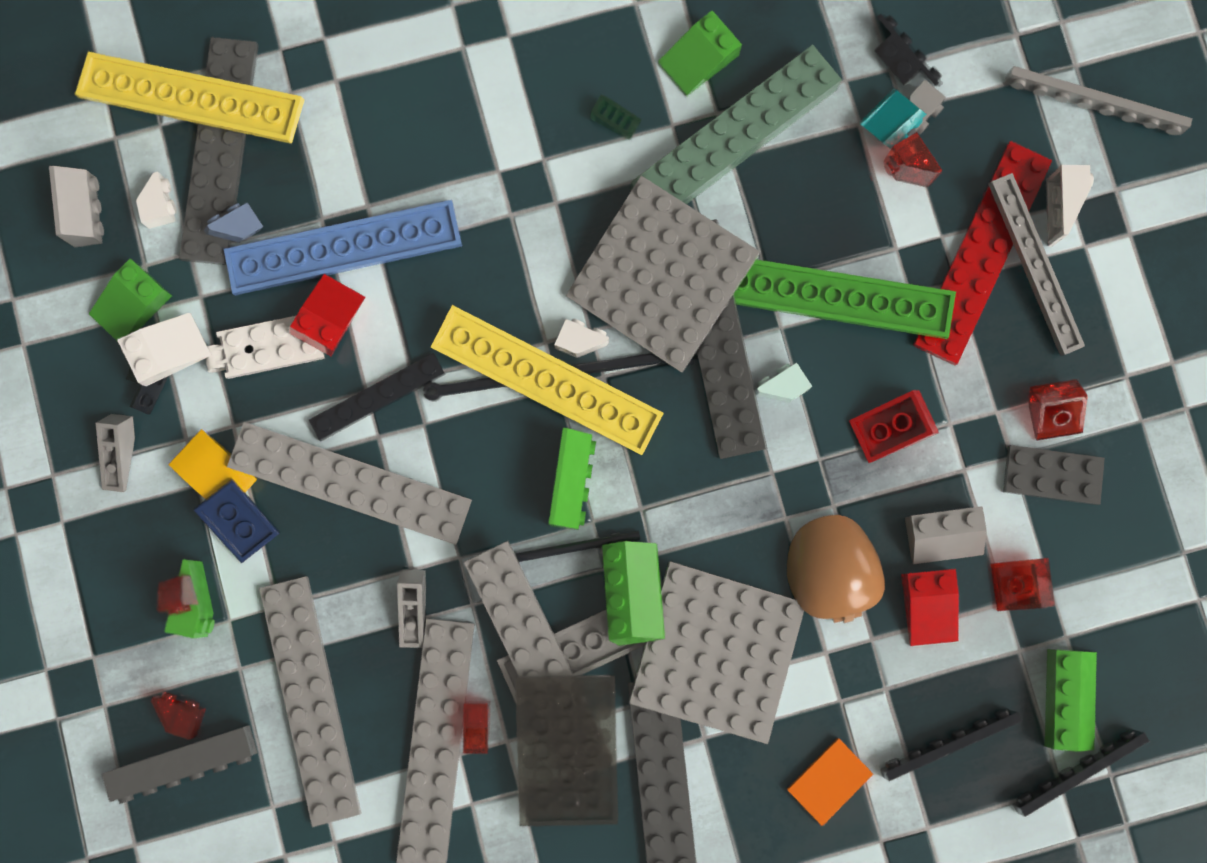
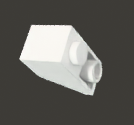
[136,172,177,229]
[554,319,609,358]

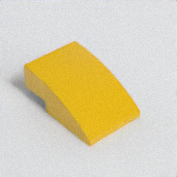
[168,429,257,499]

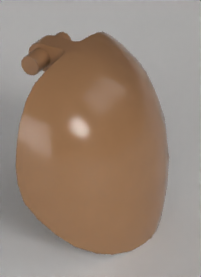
[787,515,885,623]

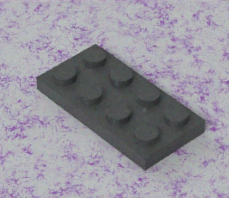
[1003,445,1105,505]

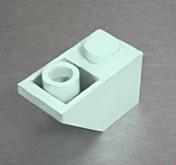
[755,363,812,402]

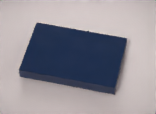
[194,478,280,564]

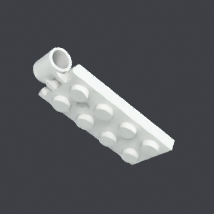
[205,316,325,379]

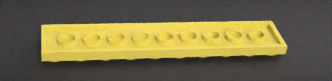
[75,52,304,144]
[431,305,663,455]

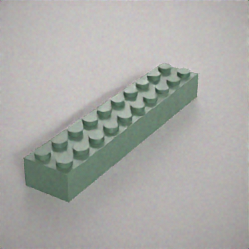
[630,45,842,204]

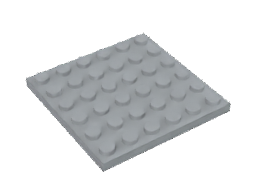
[566,176,761,372]
[628,562,804,744]

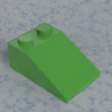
[658,10,742,96]
[89,258,172,343]
[165,559,215,638]

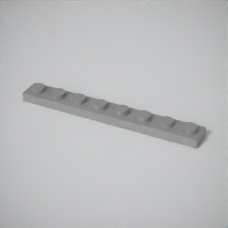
[1004,66,1192,135]
[988,173,1085,356]

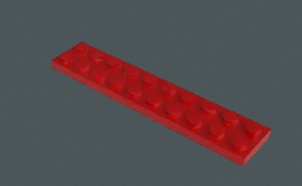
[913,141,1052,366]

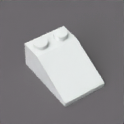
[1046,165,1094,247]
[118,313,211,386]

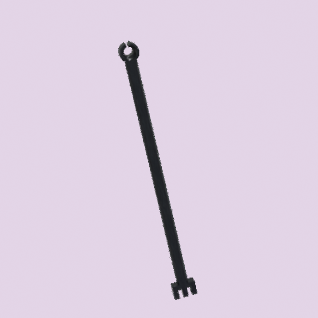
[423,353,694,402]

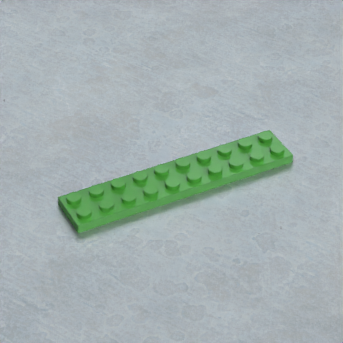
[734,260,956,339]

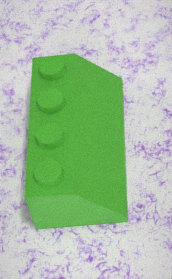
[549,428,596,530]
[602,541,665,646]
[1045,649,1097,751]

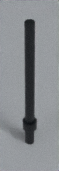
[515,530,640,562]

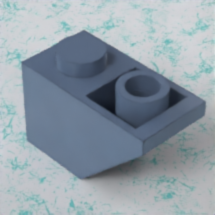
[204,203,263,243]

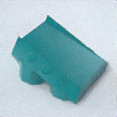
[859,88,927,149]

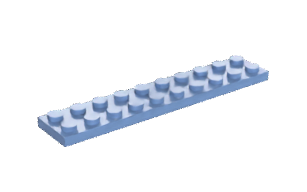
[224,200,462,295]

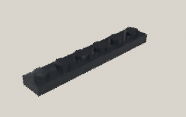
[309,353,446,441]
[880,708,1022,781]
[1012,729,1149,817]

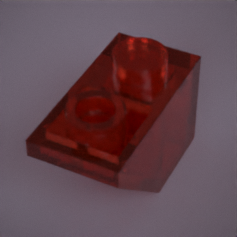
[157,575,198,616]
[151,692,206,739]
[463,701,491,754]

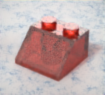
[883,132,943,188]
[1028,379,1088,441]
[991,558,1055,611]

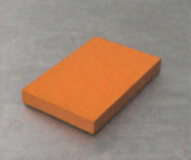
[787,738,873,826]

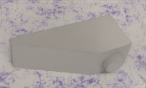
[96,414,135,492]
[397,570,426,648]

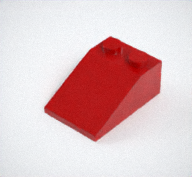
[289,274,366,356]
[849,390,939,463]
[901,569,959,646]

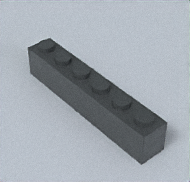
[102,725,258,804]

